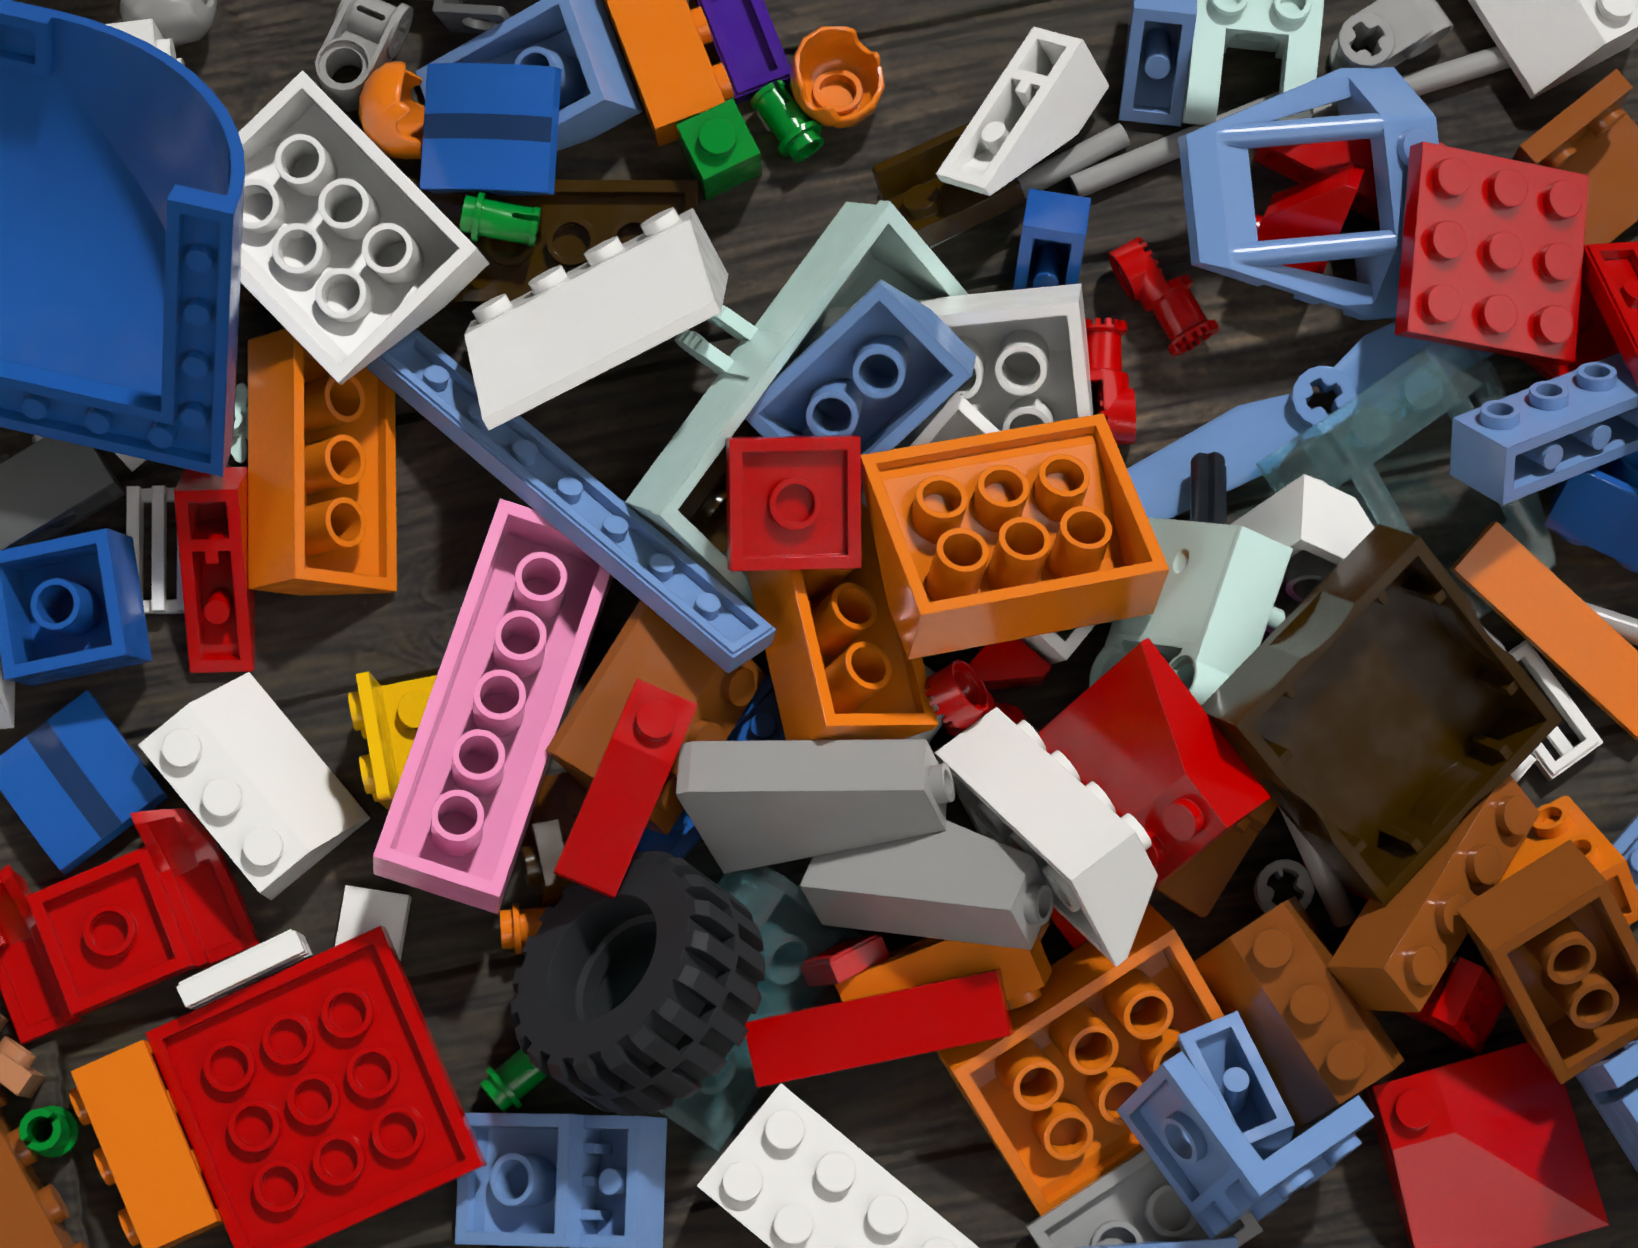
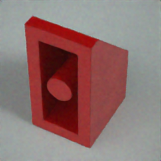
[1255,163,1365,274]

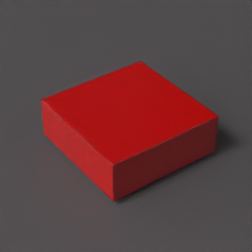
[799,934,891,987]

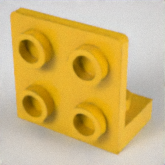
[348,671,437,811]

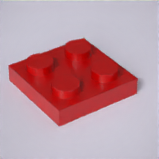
[726,435,861,571]

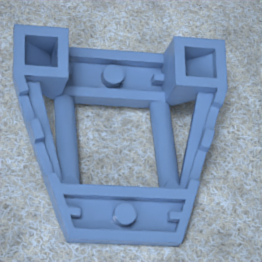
[1178,67,1439,320]

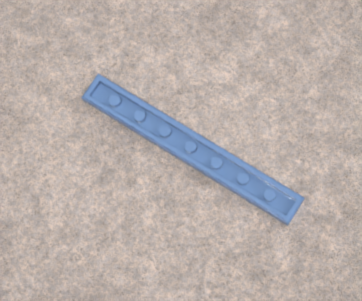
[367,329,777,673]

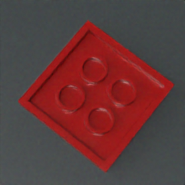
[1395,141,1589,366]

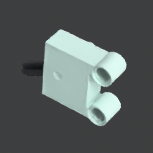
[1089,452,1293,705]

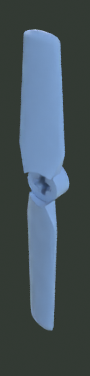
[1127,321,1495,519]

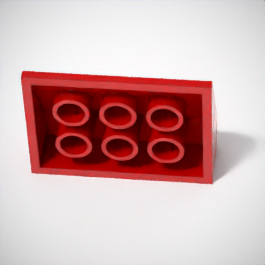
[1038,638,1271,950]

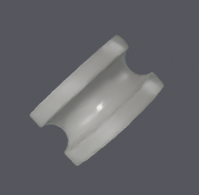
[1253,859,1315,913]

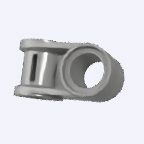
[315,0,413,112]
[1329,0,1454,71]

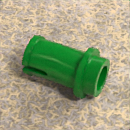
[750,80,824,163]
[459,191,541,248]
[479,1049,547,1113]
[19,1105,79,1158]

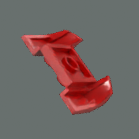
[0,808,260,1045]

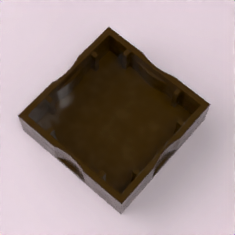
[1201,524,1562,906]

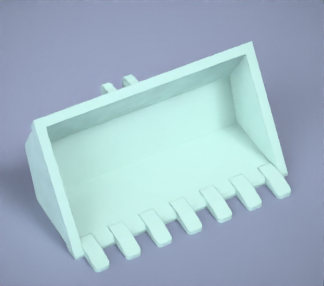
[625,200,968,612]

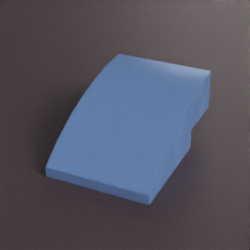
[455,1113,667,1248]

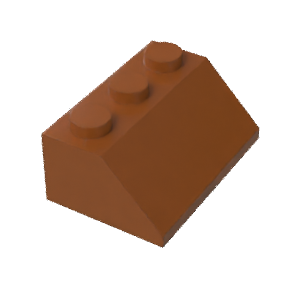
[545,600,766,835]
[1194,896,1404,1131]

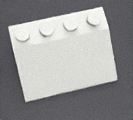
[238,70,490,385]
[464,207,728,431]
[822,283,1093,489]

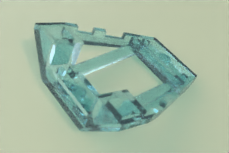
[1256,342,1556,619]

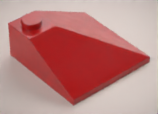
[1363,1042,1609,1248]

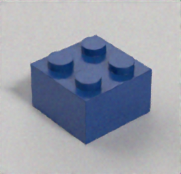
[0,528,152,686]

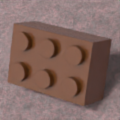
[1457,839,1638,1084]

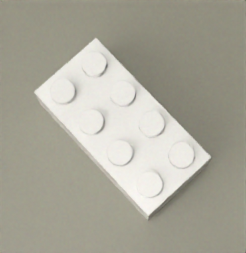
[697,1083,979,1248]

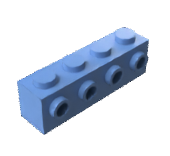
[1449,353,1638,506]

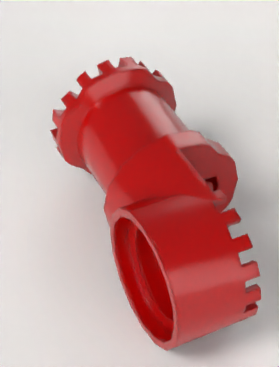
[1107,236,1220,358]
[1085,318,1136,444]
[924,659,1027,737]

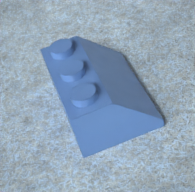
[745,279,976,455]

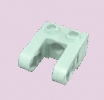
[1182,0,1324,126]

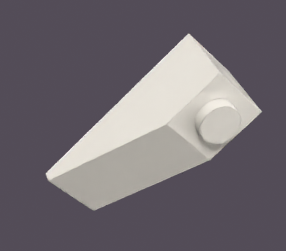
[936,27,1109,196]

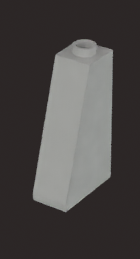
[676,739,955,874]
[800,820,1054,950]

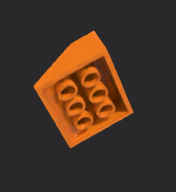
[861,413,1169,660]
[936,903,1224,1216]

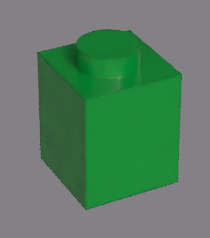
[676,98,762,201]

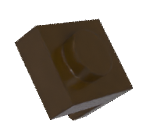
[520,819,572,907]

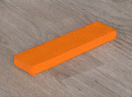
[1449,521,1638,740]

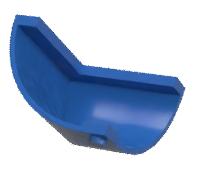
[0,0,245,477]

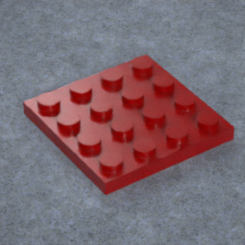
[145,926,487,1248]

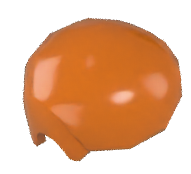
[790,26,885,128]
[358,61,425,159]

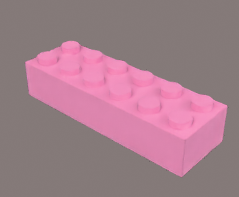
[373,498,613,914]

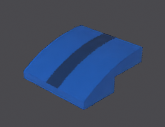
[420,63,562,196]
[0,690,168,876]

